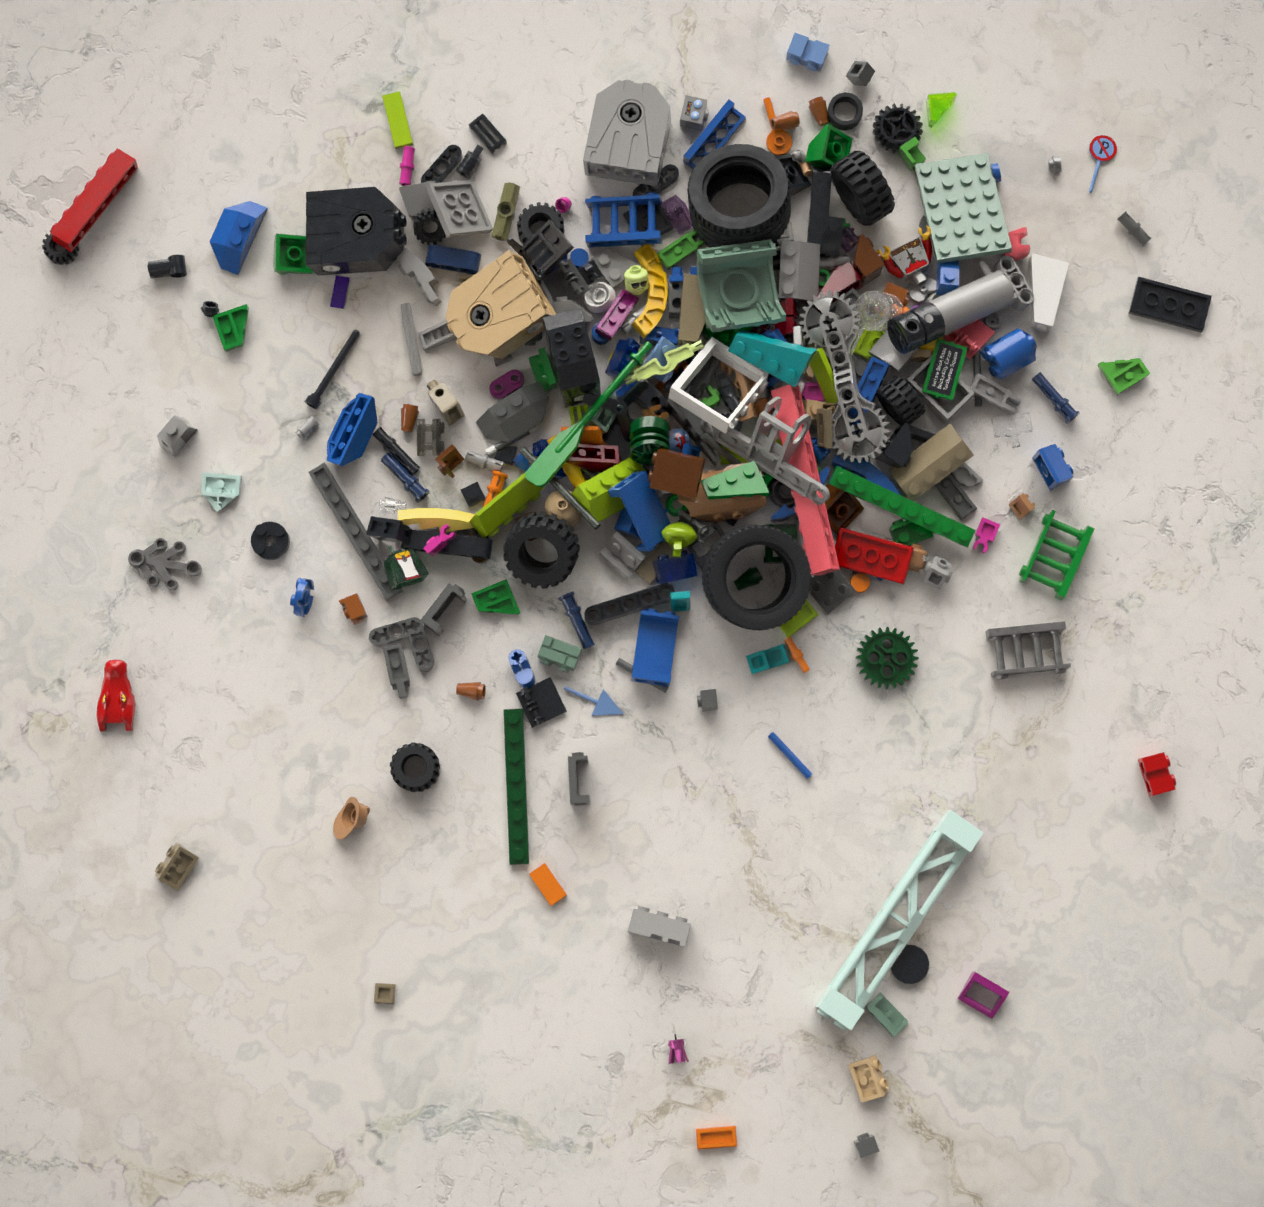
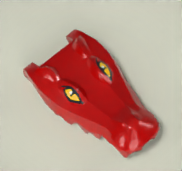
[96,659,136,732]

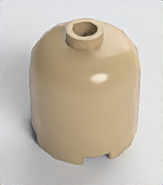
[545,490,582,527]

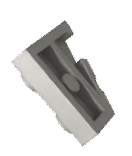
[591,248,642,289]

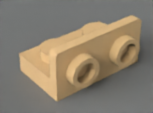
[848,1055,889,1103]

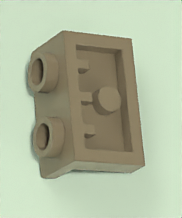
[155,842,199,891]

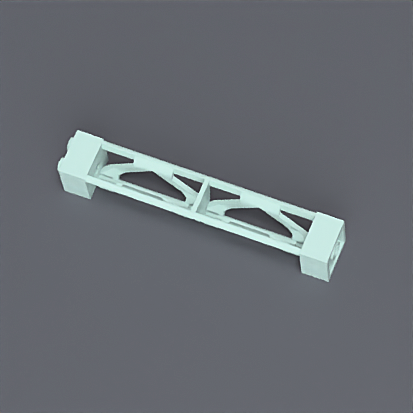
[815,810,984,1031]

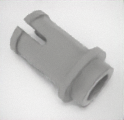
[295,416,320,440]

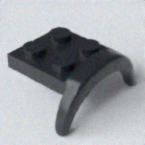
[507,219,574,281]

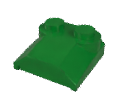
[273,233,313,275]

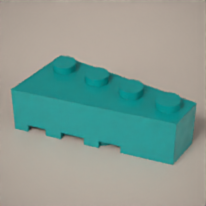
[728,330,817,387]

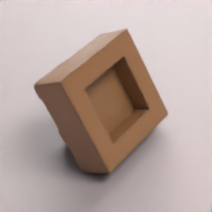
[1009,493,1035,519]

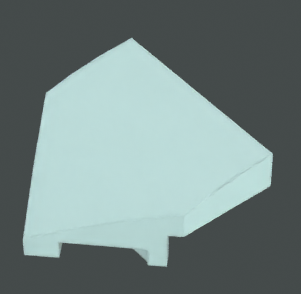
[201,473,242,512]

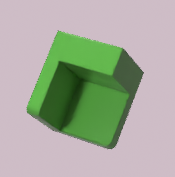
[898,137,926,170]

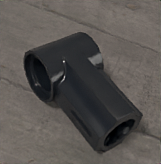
[147,255,187,279]

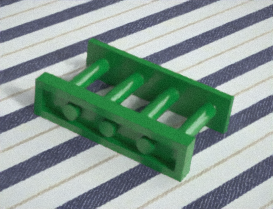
[1019,510,1095,600]

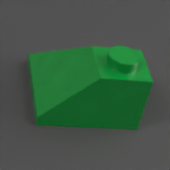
[805,124,852,168]

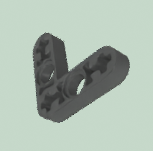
[369,617,434,672]

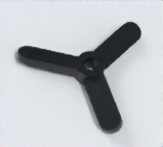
[583,379,649,441]

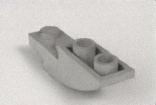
[397,247,441,306]

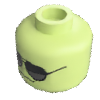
[624,265,649,295]

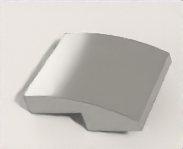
[869,331,920,373]

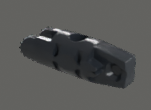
[715,370,741,417]

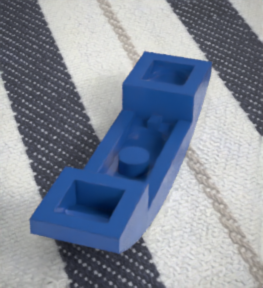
[770,467,830,523]

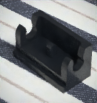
[366,516,411,544]

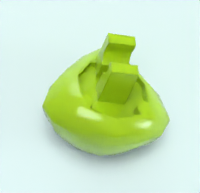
[661,522,698,557]

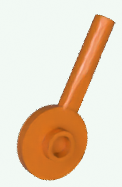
[763,97,792,155]

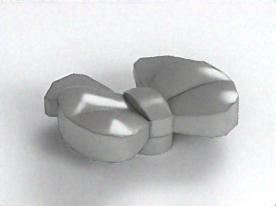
[906,274,936,304]

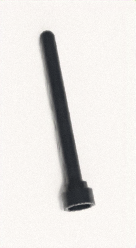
[304,330,360,410]

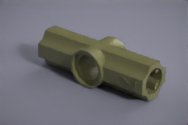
[492,182,520,241]

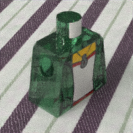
[384,543,429,591]

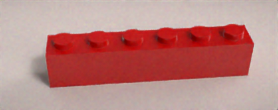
[50,148,138,252]

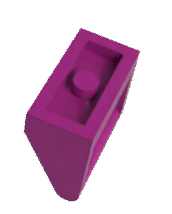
[957,971,1009,1019]

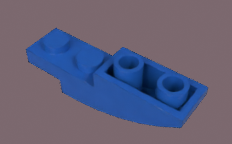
[831,454,900,495]

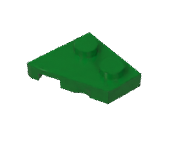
[213,304,249,352]
[471,579,521,615]

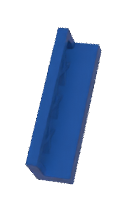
[683,99,746,170]
[850,357,889,435]

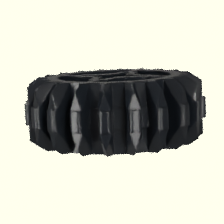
[872,103,923,154]

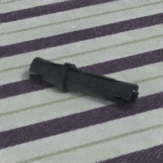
[372,427,420,475]

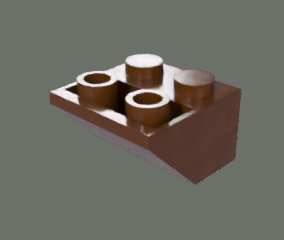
[853,234,884,287]

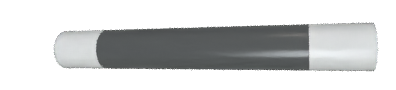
[486,426,539,456]

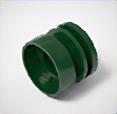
[629,416,670,465]

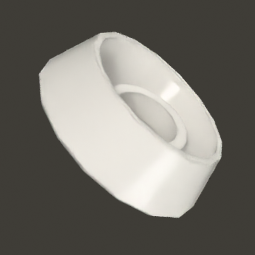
[584,282,616,313]

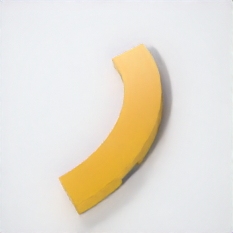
[631,244,668,339]

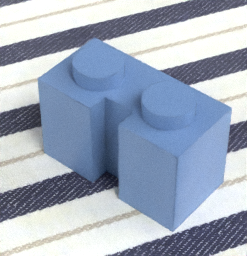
[786,33,830,72]

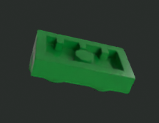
[529,347,558,391]
[889,519,934,546]

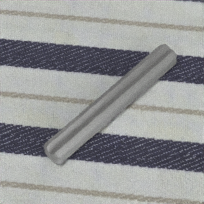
[401,303,422,376]

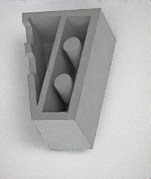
[628,906,691,947]

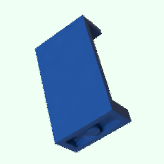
[608,471,671,552]
[631,609,680,687]

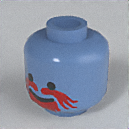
[669,428,691,453]

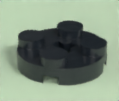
[251,522,290,560]

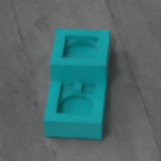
[746,644,790,674]

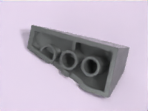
[667,393,718,467]

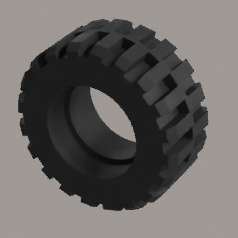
[830,151,895,226]
[503,512,580,589]

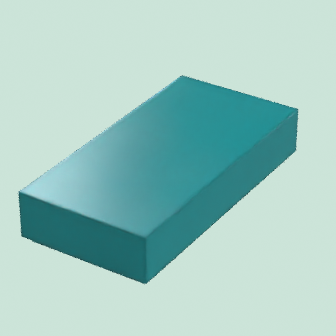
[670,591,690,612]

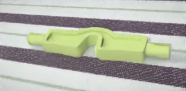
[624,340,704,386]

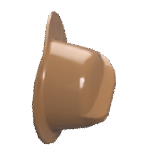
[333,797,370,840]

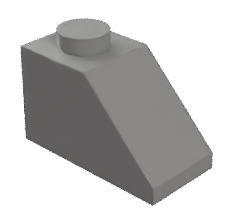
[552,296,593,322]

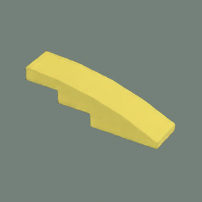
[398,508,475,532]

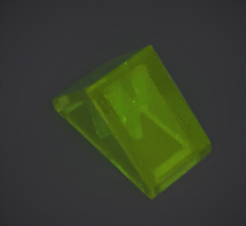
[926,92,957,128]

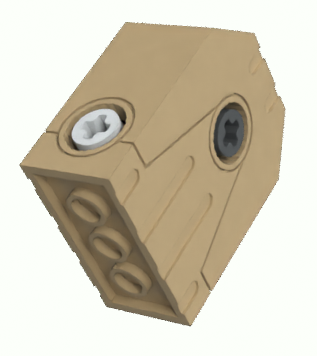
[445,250,556,359]

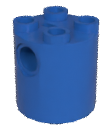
[980,328,1037,380]

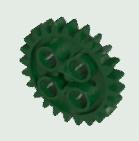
[855,627,919,690]

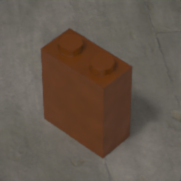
[648,448,705,498]

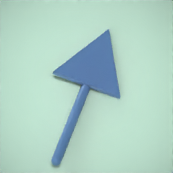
[564,686,623,715]

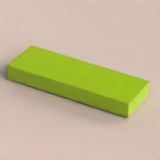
[382,91,413,149]
[810,348,838,404]

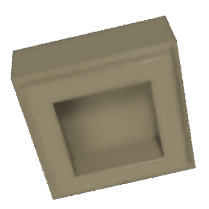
[374,983,396,1004]

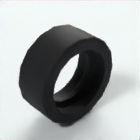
[827,92,863,131]

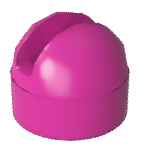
[555,197,572,213]

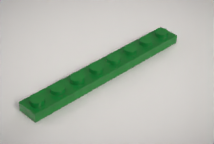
[829,466,976,548]

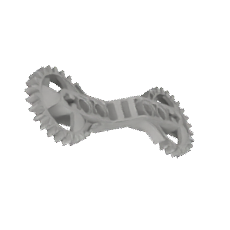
[799,290,891,463]

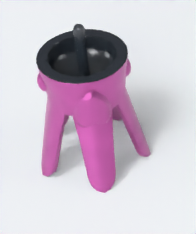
[668,1034,689,1064]

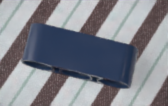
[425,245,481,274]

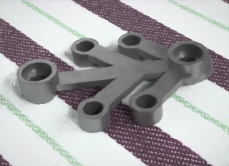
[128,538,202,591]

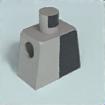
[157,415,198,457]

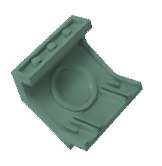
[697,239,786,332]

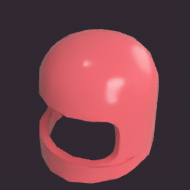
[1003,227,1030,261]

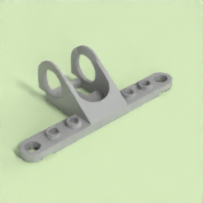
[701,396,830,505]

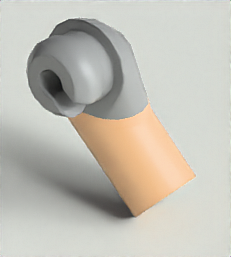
[791,150,813,177]

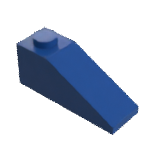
[936,261,959,295]

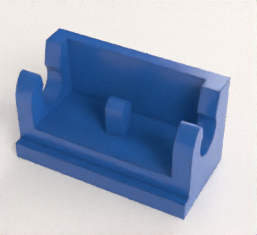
[639,327,679,346]

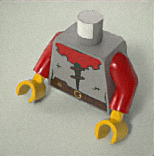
[876,225,932,286]

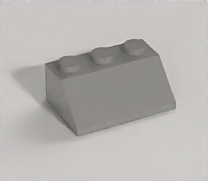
[779,241,821,301]

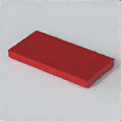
[835,527,915,585]

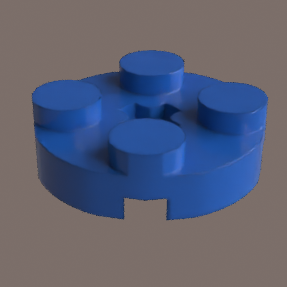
[290,578,314,617]

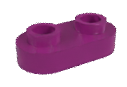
[489,369,524,399]

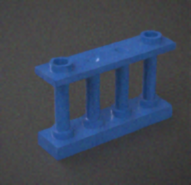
[585,193,662,248]

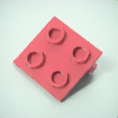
[943,320,995,359]

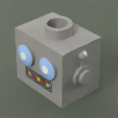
[680,95,709,131]

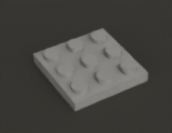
[425,180,493,238]

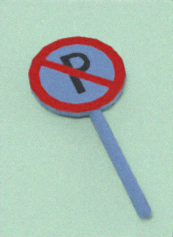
[1089,135,1117,193]

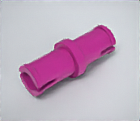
[399,146,415,186]

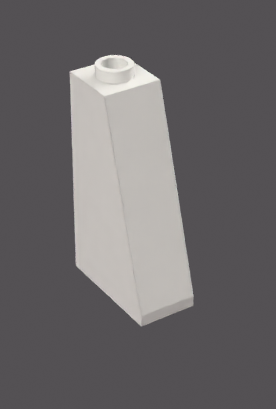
[1028,253,1069,332]

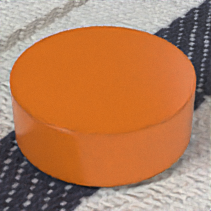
[850,573,870,593]

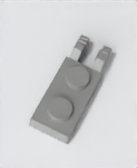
[970,373,1022,415]

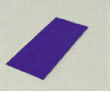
[330,275,350,309]

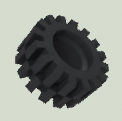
[413,208,446,245]
[42,230,79,265]

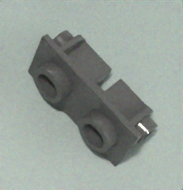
[677,509,715,544]

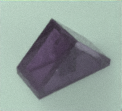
[660,194,693,235]

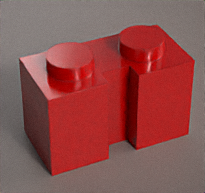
[1138,752,1176,797]

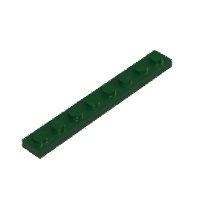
[504,709,529,865]

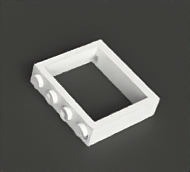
[668,337,769,434]

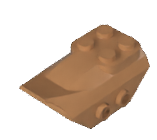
[677,462,766,522]

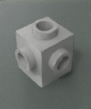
[923,556,953,590]

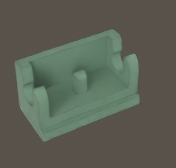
[865,992,908,1037]

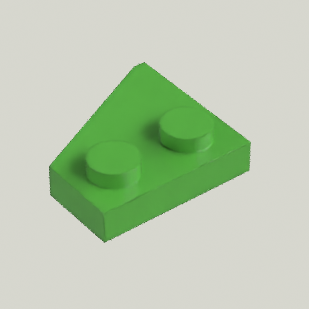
[1097,358,1150,395]

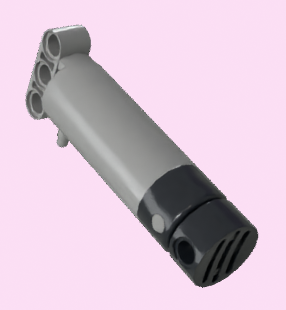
[887,256,1034,354]

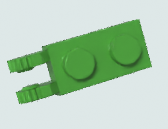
[657,230,705,270]

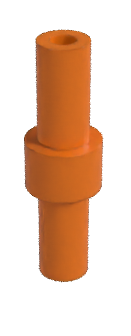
[784,637,810,673]

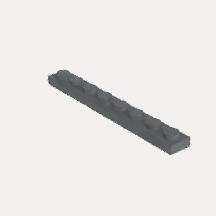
[308,462,403,601]

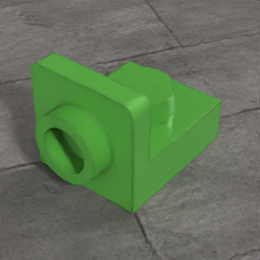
[700,385,721,409]

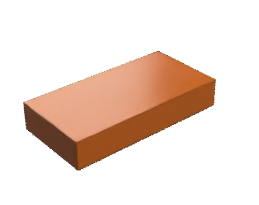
[529,863,567,906]
[696,1126,737,1149]

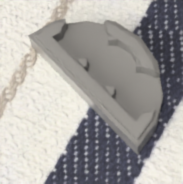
[951,463,984,487]

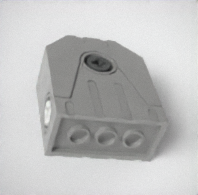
[583,80,671,187]

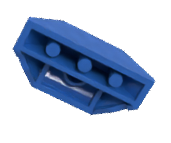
[209,201,268,275]
[327,393,378,466]

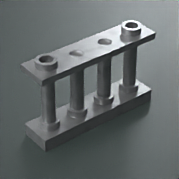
[985,621,1071,680]

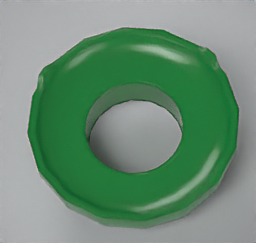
[666,494,688,517]

